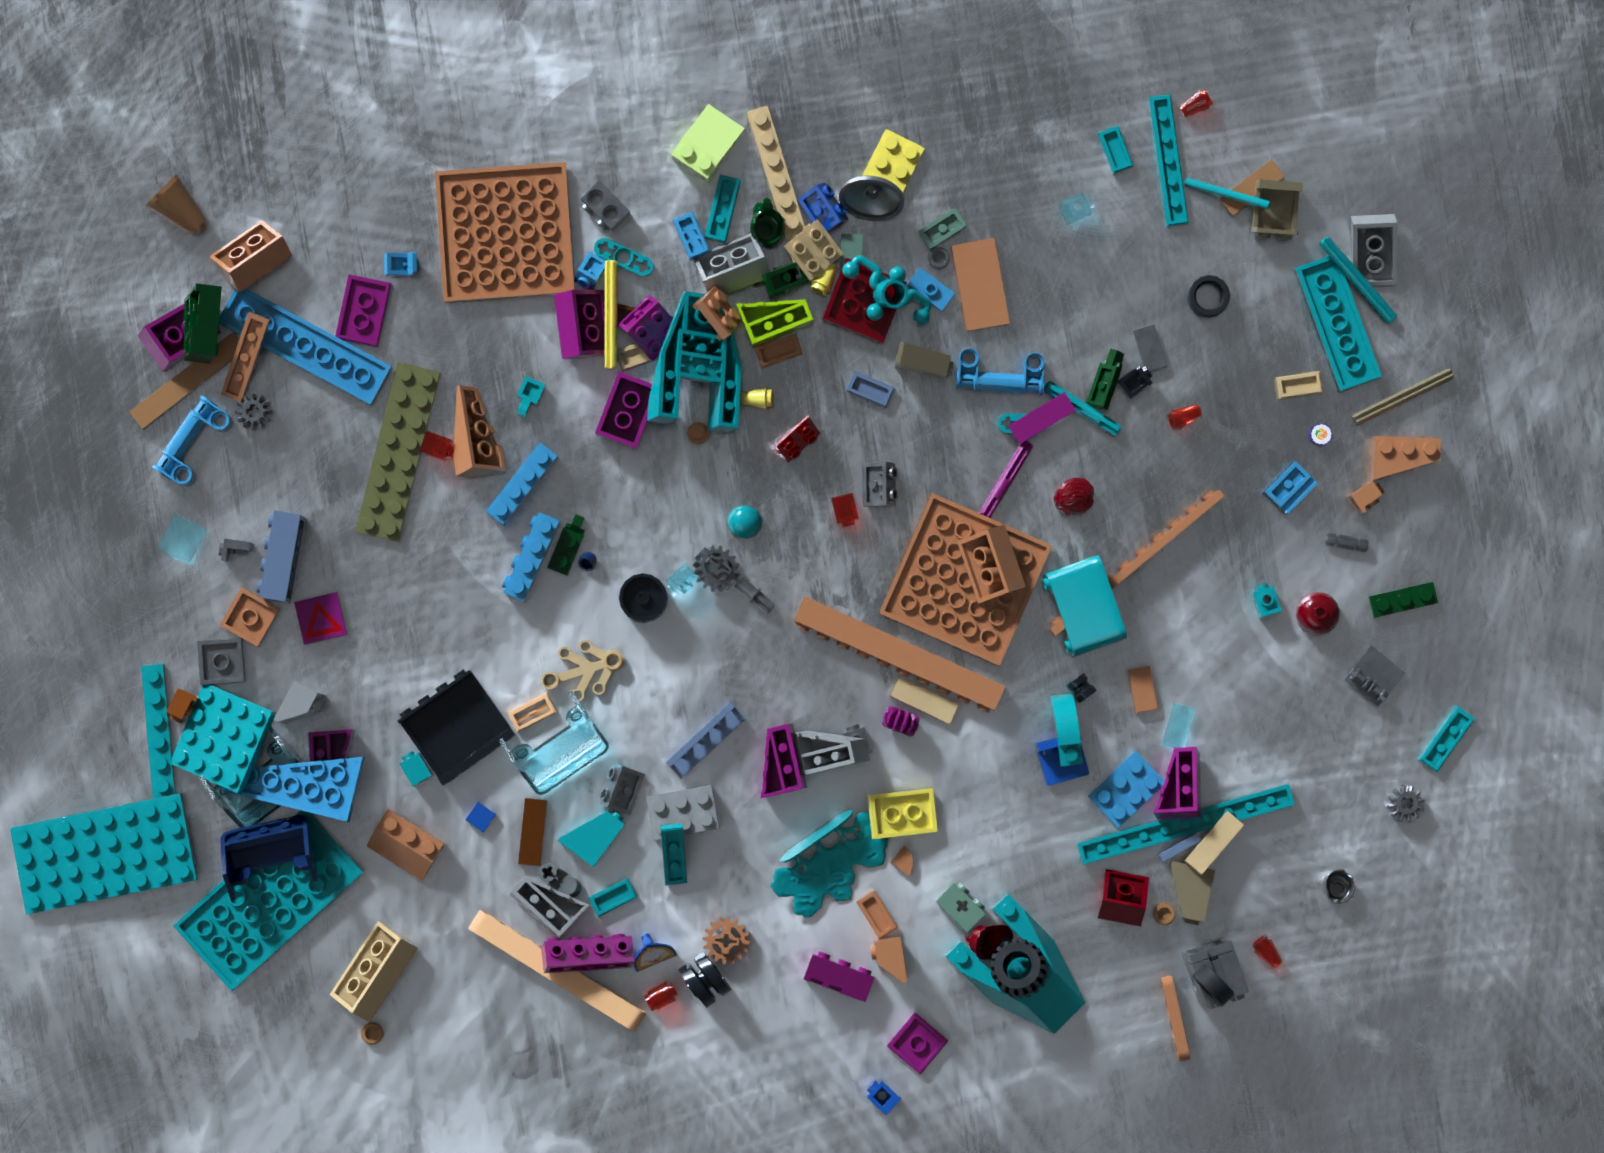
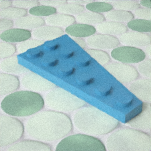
[224,757,365,822]

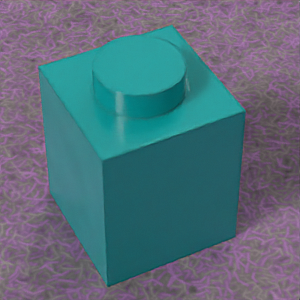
[399,751,433,787]

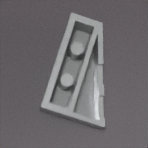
[510,876,589,938]

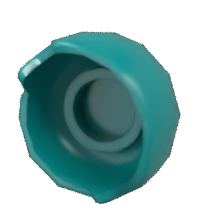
[727,505,762,539]

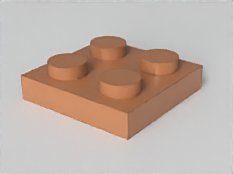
[220,587,280,647]

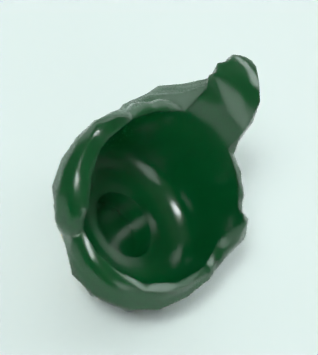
[750,198,786,246]

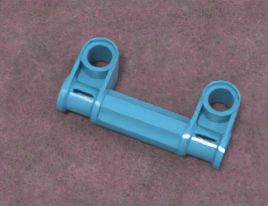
[956,348,1045,395]
[152,395,233,487]

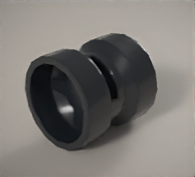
[1067,673,1097,703]

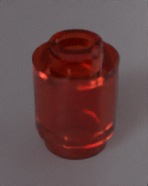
[644,981,678,1011]

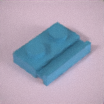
[1264,461,1318,515]

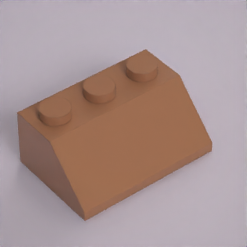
[209,220,292,292]
[957,525,1026,604]
[367,809,446,881]
[870,936,907,983]

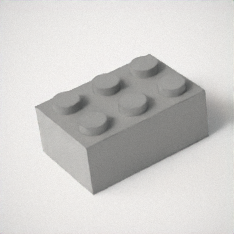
[646,785,719,840]

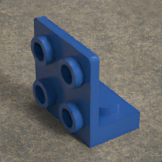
[1035,736,1089,786]

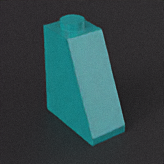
[558,810,626,867]

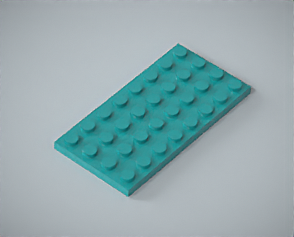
[10,793,198,915]
[173,810,364,991]

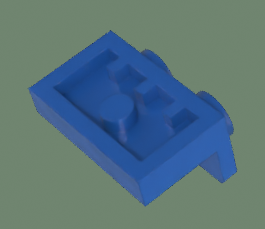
[797,183,848,232]

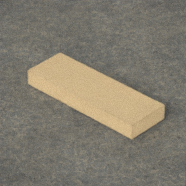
[890,676,959,724]
[1184,811,1244,875]

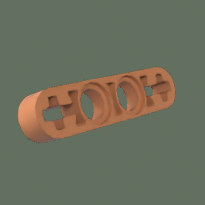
[1160,975,1190,1062]

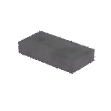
[1133,325,1167,372]

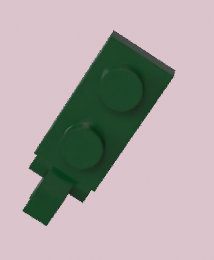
[1086,348,1124,410]
[547,514,585,576]

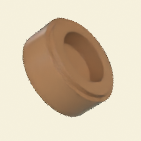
[1153,903,1176,925]
[361,1022,384,1045]

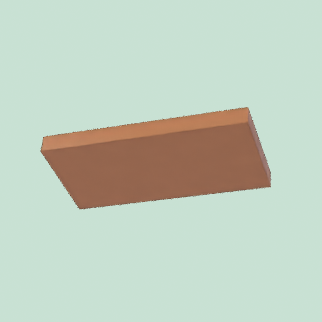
[951,238,1010,332]

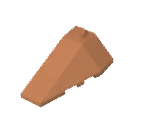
[453,385,506,478]

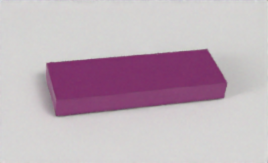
[1008,392,1076,445]

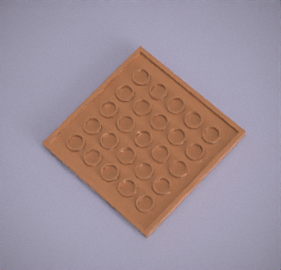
[435,162,575,303]
[879,493,1052,666]

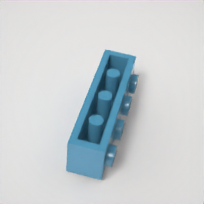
[502,512,561,602]

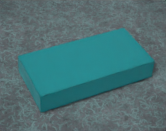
[1097,126,1134,174]
[588,878,637,917]

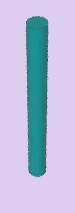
[1185,178,1270,210]

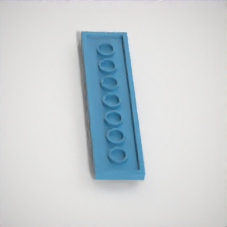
[218,289,392,405]

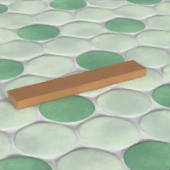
[129,332,239,430]

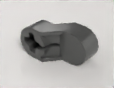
[539,863,582,898]

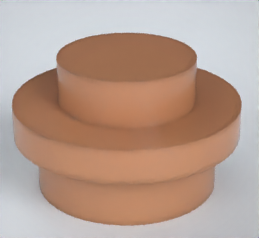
[687,422,709,444]

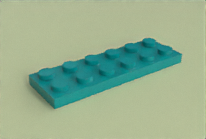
[1295,256,1382,392]

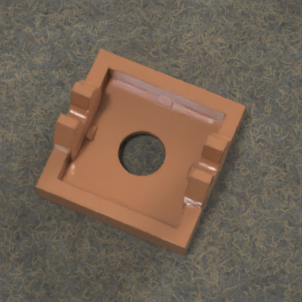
[693,286,742,340]

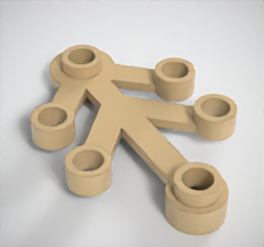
[541,640,624,702]

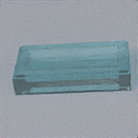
[1161,703,1195,749]

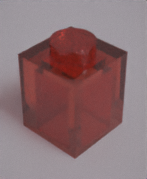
[419,431,454,462]
[831,493,859,528]

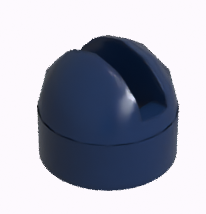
[578,552,597,571]

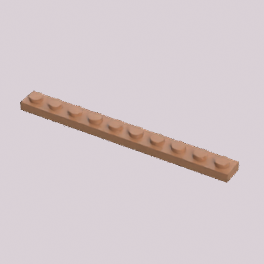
[1049,489,1225,637]

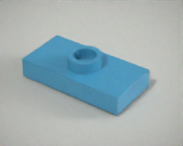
[673,212,710,261]
[907,268,955,312]

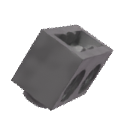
[581,180,631,232]

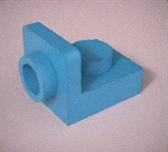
[574,251,606,290]

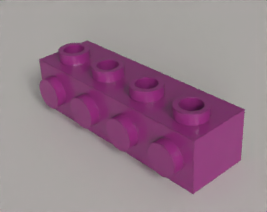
[541,934,634,973]

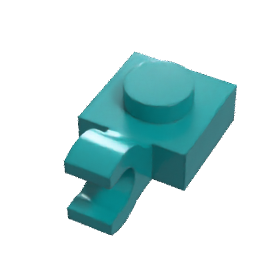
[517,376,546,417]

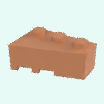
[1370,436,1441,482]

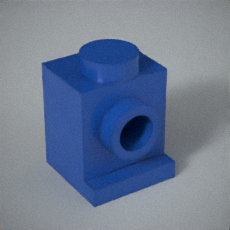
[866,1080,901,1115]

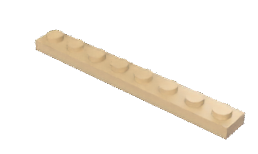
[747,106,805,262]

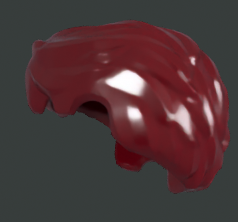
[1053,478,1094,516]

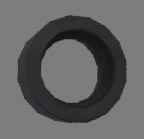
[1187,275,1230,318]
[1192,964,1234,1006]

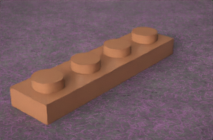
[221,312,270,402]

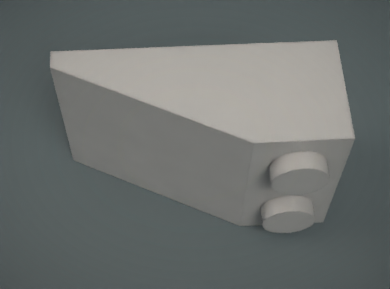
[1351,214,1397,287]

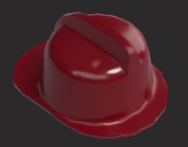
[965,925,1013,960]

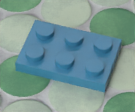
[1088,751,1165,828]

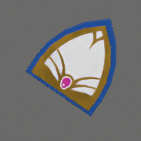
[633,933,677,972]

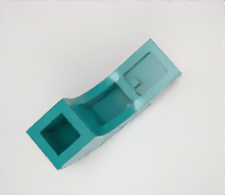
[1050,693,1083,767]

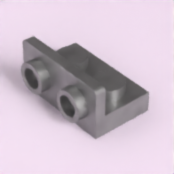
[862,462,898,507]
[600,763,645,815]

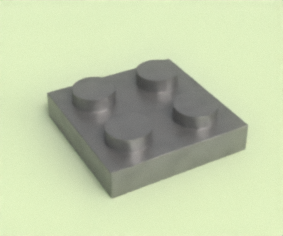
[197,638,245,685]

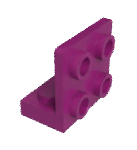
[618,295,673,361]

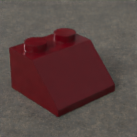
[1098,869,1149,927]

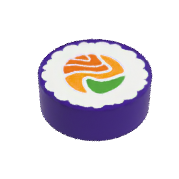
[1310,423,1332,446]

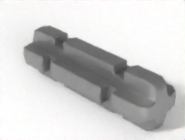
[1325,532,1369,552]

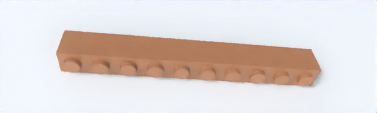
[794,596,1006,713]

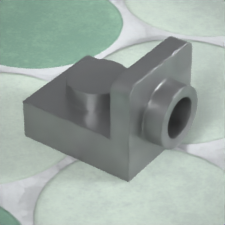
[218,538,253,562]

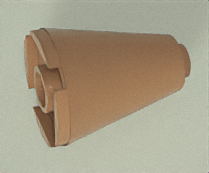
[145,175,206,235]

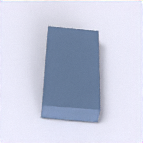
[846,371,895,408]
[1158,833,1202,862]

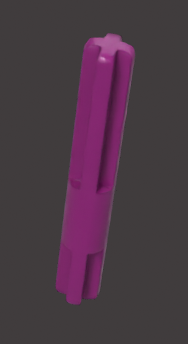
[980,441,1033,518]

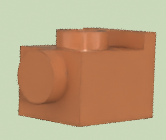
[1348,480,1385,515]

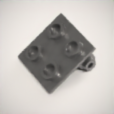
[1344,645,1405,707]

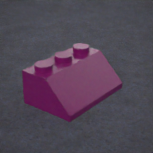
[554,290,605,359]

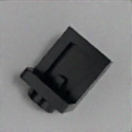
[1117,365,1153,399]

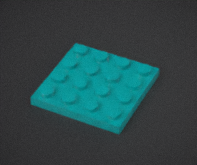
[171,684,276,795]

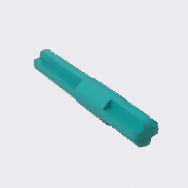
[1044,381,1121,436]

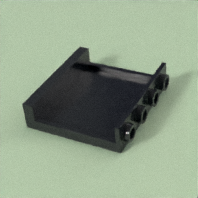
[397,669,516,786]

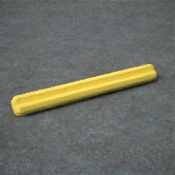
[605,260,618,369]

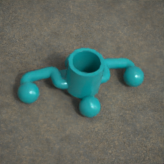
[842,255,931,325]

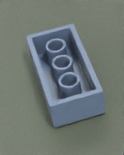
[257,510,306,604]

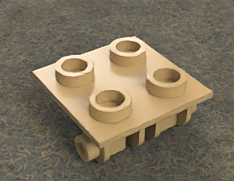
[784,219,844,281]

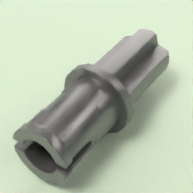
[735,576,775,614]

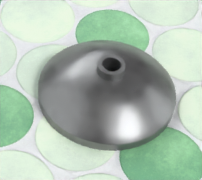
[839,175,905,221]

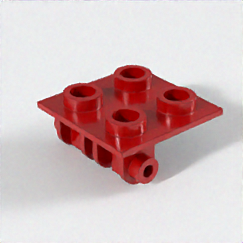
[775,415,820,463]

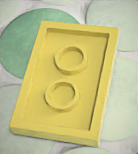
[862,129,925,192]
[867,788,938,839]

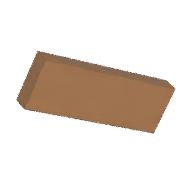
[1219,159,1285,217]

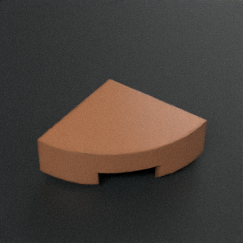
[891,845,913,876]

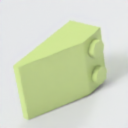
[671,104,745,182]

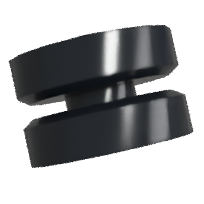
[619,573,668,623]
[678,951,732,1008]

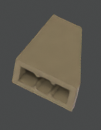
[895,342,954,379]
[1169,861,1215,925]

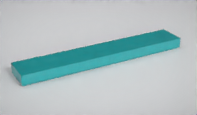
[1148,94,1189,227]

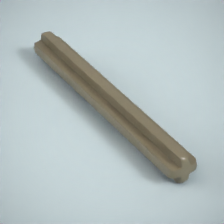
[1353,368,1454,425]

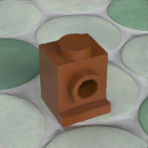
[166,688,199,724]

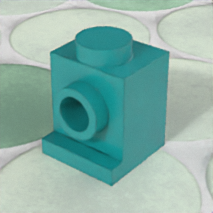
[1251,583,1282,618]

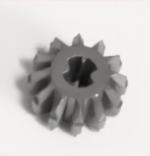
[235,393,273,431]
[1387,785,1425,822]

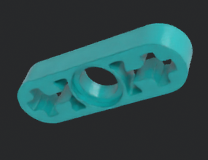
[594,238,654,277]

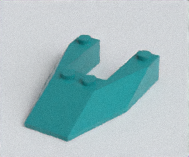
[647,291,742,434]
[945,894,1085,1034]

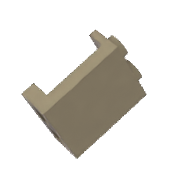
[1251,179,1303,240]

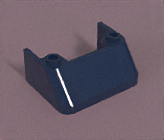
[220,815,318,901]

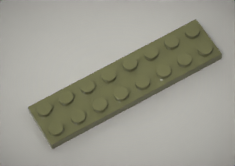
[355,362,441,542]

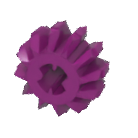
[882,706,920,736]

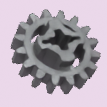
[692,545,740,593]

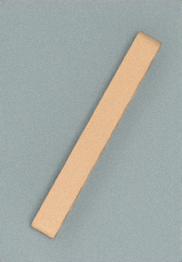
[468,910,647,1032]

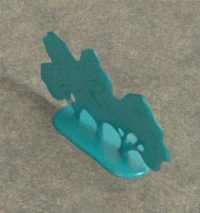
[770,810,888,918]

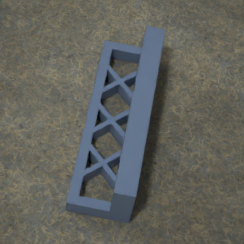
[666,702,746,779]

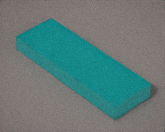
[704,174,741,244]
[1418,706,1475,772]
[660,823,687,885]

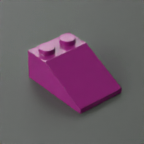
[138,304,221,372]

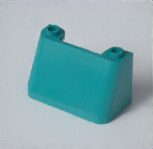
[1042,555,1127,657]

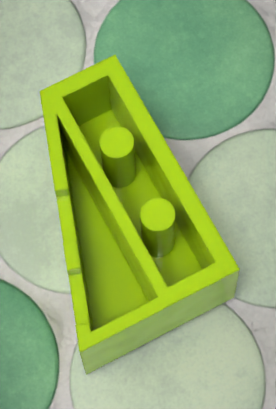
[736,299,814,348]

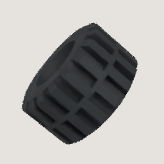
[990,939,1048,998]

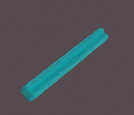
[1319,236,1397,323]

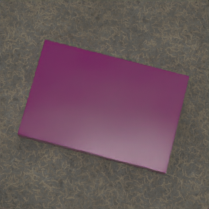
[335,274,392,348]

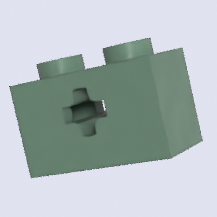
[936,882,985,932]

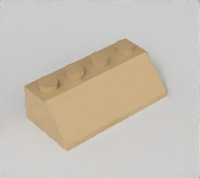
[330,921,418,1022]

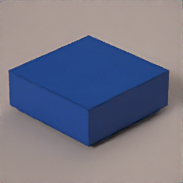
[465,802,496,832]

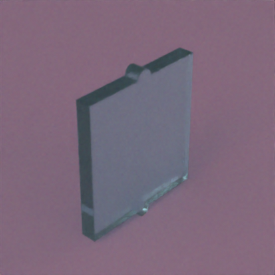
[157,514,207,564]

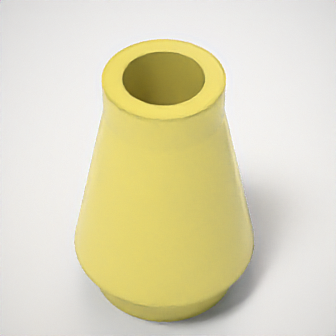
[810,264,838,296]
[741,387,774,409]

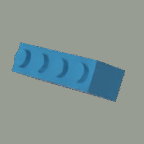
[486,442,559,527]

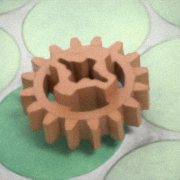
[702,916,750,965]

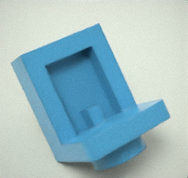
[384,252,419,276]

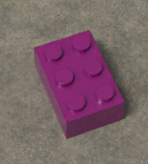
[595,371,652,450]

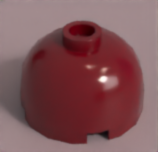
[1295,592,1340,636]

